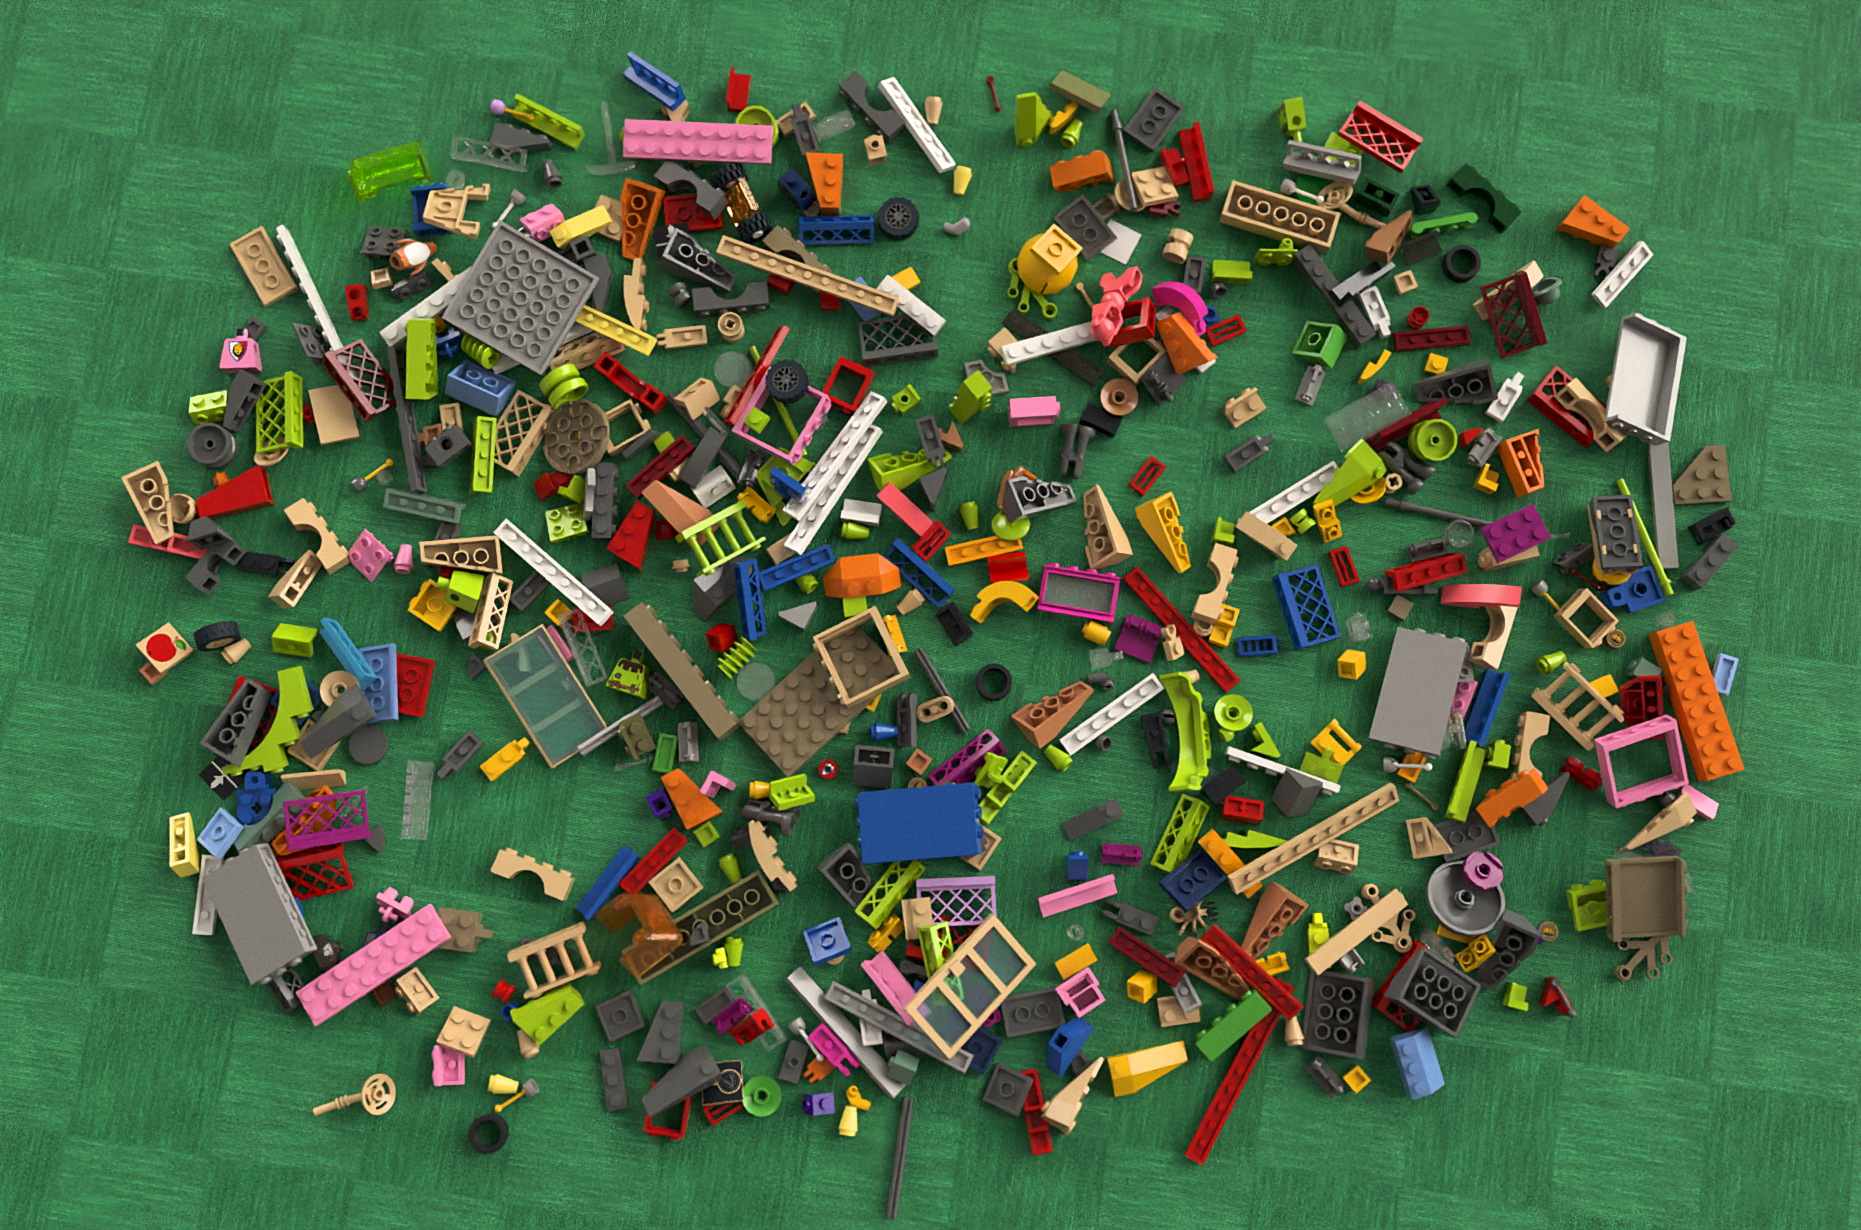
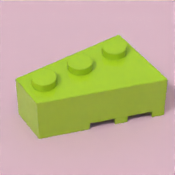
[947,370,993,425]
[510,982,584,1045]

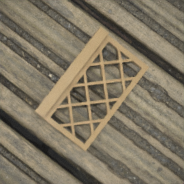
[494,390,555,477]

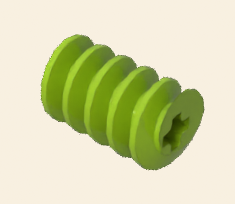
[461,333,501,369]
[717,636,758,679]

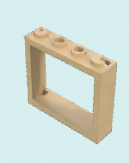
[813,606,911,709]

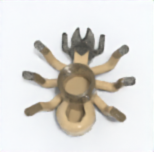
[1169,898,1218,938]

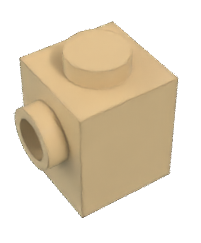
[864,135,888,167]

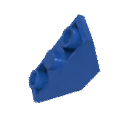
[1046,1017,1095,1077]

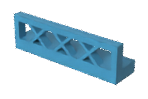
[319,617,377,691]

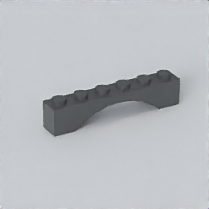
[1291,244,1376,350]

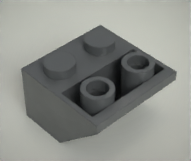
[853,745,895,789]

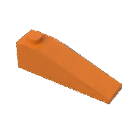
[620,178,666,260]

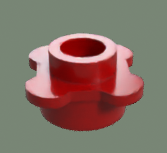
[303,404,316,424]

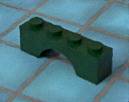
[1447,163,1522,234]

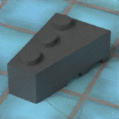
[636,1000,685,1064]

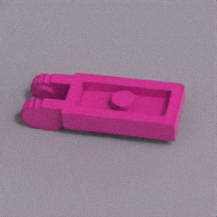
[808,1023,859,1077]

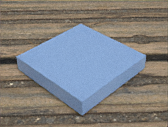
[197,807,244,860]

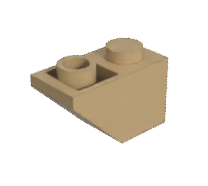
[987,327,1017,374]

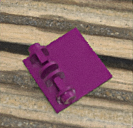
[1115,614,1164,663]

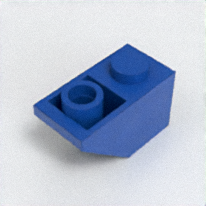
[1066,851,1089,880]

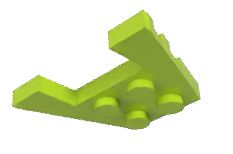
[756,447,816,527]

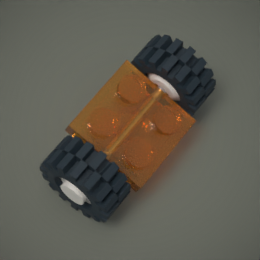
[712,163,773,244]

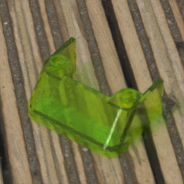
[348,140,433,205]

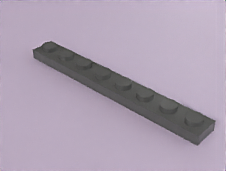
[387,345,428,494]

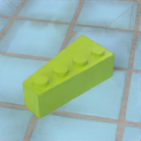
[405,318,438,399]

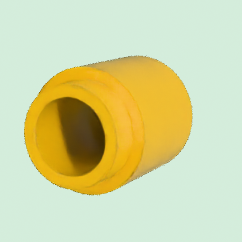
[1081,620,1111,645]

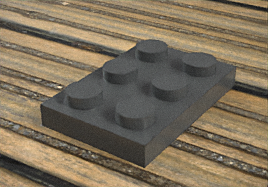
[1123,87,1186,153]
[1053,194,1117,262]
[1433,810,1501,863]
[1001,986,1065,1037]

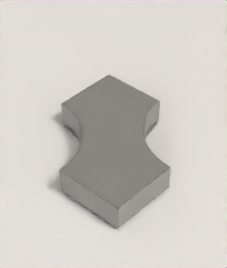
[964,360,1009,396]
[583,468,595,521]

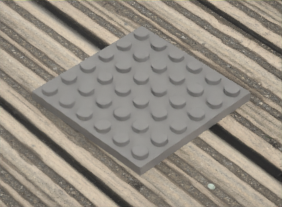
[441,220,600,376]

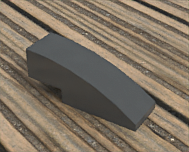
[679,427,727,489]

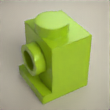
[891,384,921,416]
[1483,739,1511,770]

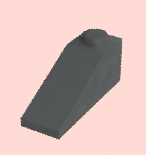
[223,369,267,432]
[1518,771,1570,826]
[1062,798,1124,841]

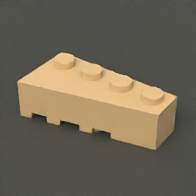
[419,535,503,575]

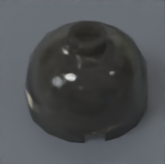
[312,934,343,974]

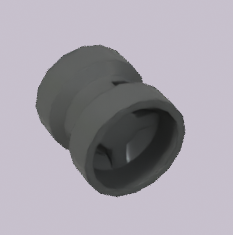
[668,282,693,308]

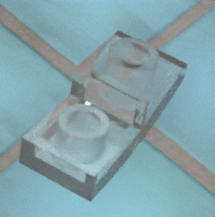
[812,109,856,142]

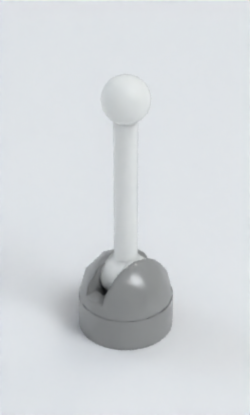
[1280,179,1324,203]
[492,189,526,229]
[1383,757,1432,773]
[788,1017,824,1061]

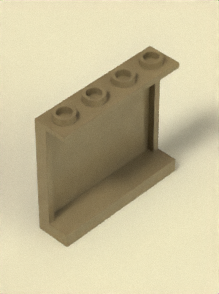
[1605,856,1688,942]

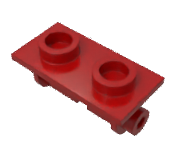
[1559,756,1603,792]

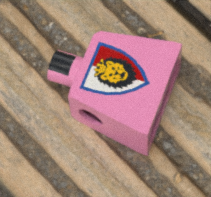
[220,329,262,373]

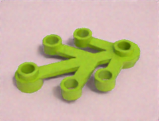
[1007,258,1057,320]

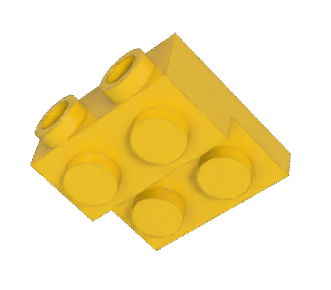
[408,579,458,632]

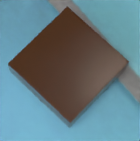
[371,979,398,1007]

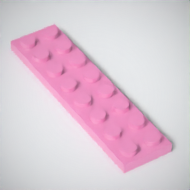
[623,119,773,165]
[296,904,451,1026]

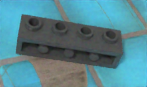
[592,463,619,542]

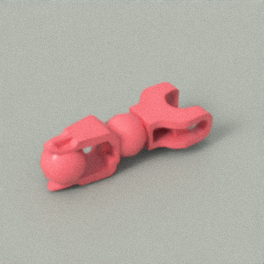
[1090,266,1142,346]

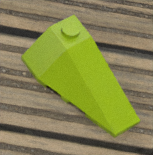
[1013,92,1051,147]
[1313,439,1386,507]
[867,447,952,491]

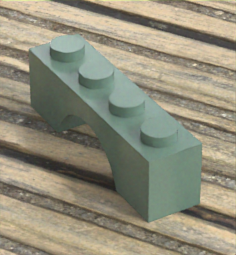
[233,781,307,852]

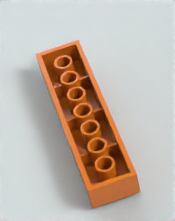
[1648,621,1745,782]

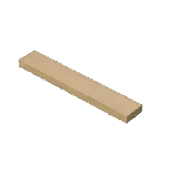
[1305,888,1408,975]

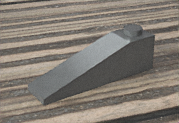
[656,228,736,293]
[1413,358,1498,404]
[1002,477,1077,523]
[300,684,378,759]
[815,843,879,927]
[1475,909,1541,991]
[641,1044,723,1118]

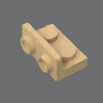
[1222,387,1267,430]
[1314,839,1359,874]
[394,967,439,1016]

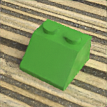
[1292,321,1348,368]

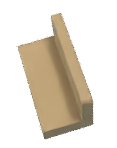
[673,378,720,420]

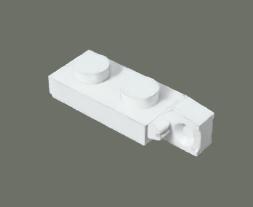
[1358,286,1391,339]
[1485,372,1524,423]
[859,989,883,1047]

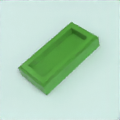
[652,733,678,774]

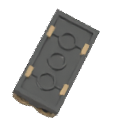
[1587,495,1643,575]

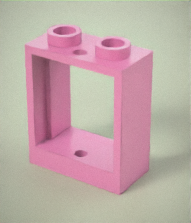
[1008,396,1060,427]

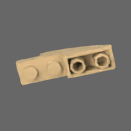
[624,258,649,332]
[1472,260,1543,321]
[749,820,797,892]

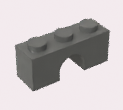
[1679,533,1738,591]
[185,538,247,596]

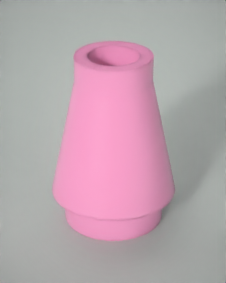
[394,544,413,574]

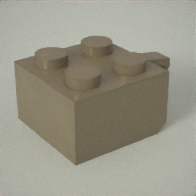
[436,907,494,952]

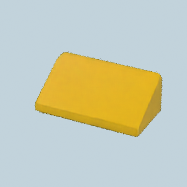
[1054,943,1097,980]

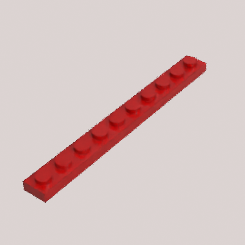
[1184,977,1295,1165]

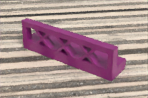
[928,728,1007,786]

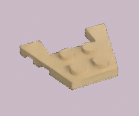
[423,184,490,240]

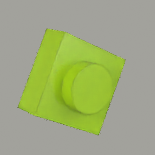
[743,407,771,434]

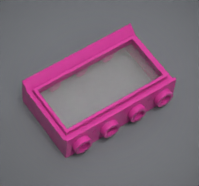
[1036,563,1121,625]

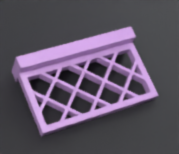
[916,876,996,926]

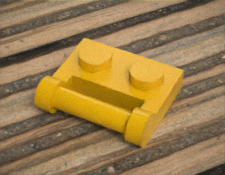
[1310,718,1362,765]

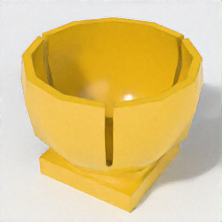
[1017,224,1083,294]

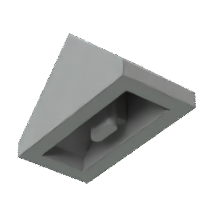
[779,601,818,631]

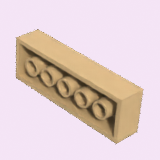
[1219,180,1340,255]

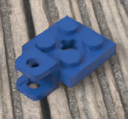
[769,466,806,501]
[1601,565,1666,614]
[237,770,279,826]

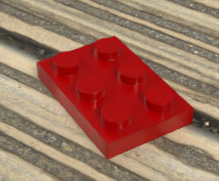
[663,193,723,232]
[396,653,436,717]

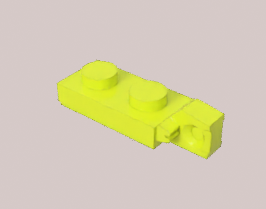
[1307,913,1331,968]
[712,947,728,969]

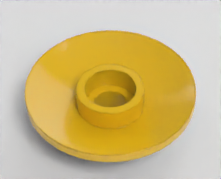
[1350,476,1386,504]

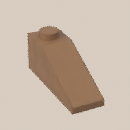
[1365,211,1413,265]

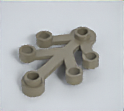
[1614,935,1673,981]

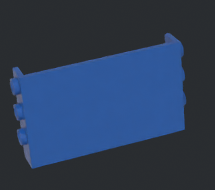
[856,782,983,864]

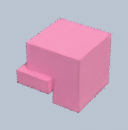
[1055,967,1105,1017]

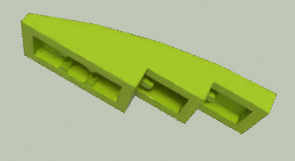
[978,751,1037,826]
[1204,830,1287,849]

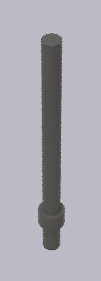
[1110,110,1138,211]
[1384,497,1493,527]

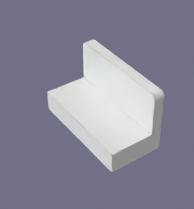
[690,465,736,508]
[840,499,882,527]

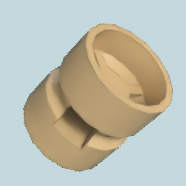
[1162,229,1194,263]
[718,312,745,343]

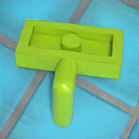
[1299,746,1343,784]

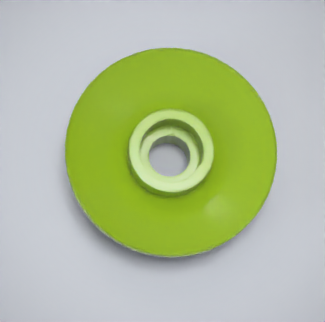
[992,511,1030,541]
[1214,694,1253,731]

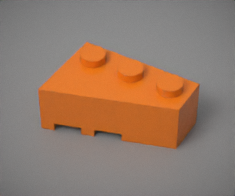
[1049,151,1115,193]
[805,152,844,216]
[1555,195,1630,248]
[1156,312,1218,375]
[1496,429,1544,498]
[661,768,724,830]
[1476,769,1548,828]

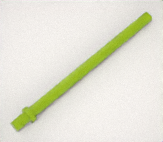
[749,346,808,457]
[1616,479,1674,596]

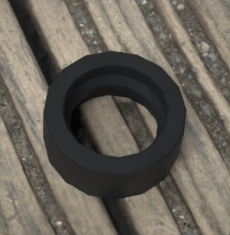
[1442,245,1481,283]
[976,663,1012,701]
[468,1113,509,1154]

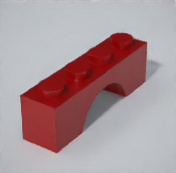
[594,352,668,416]

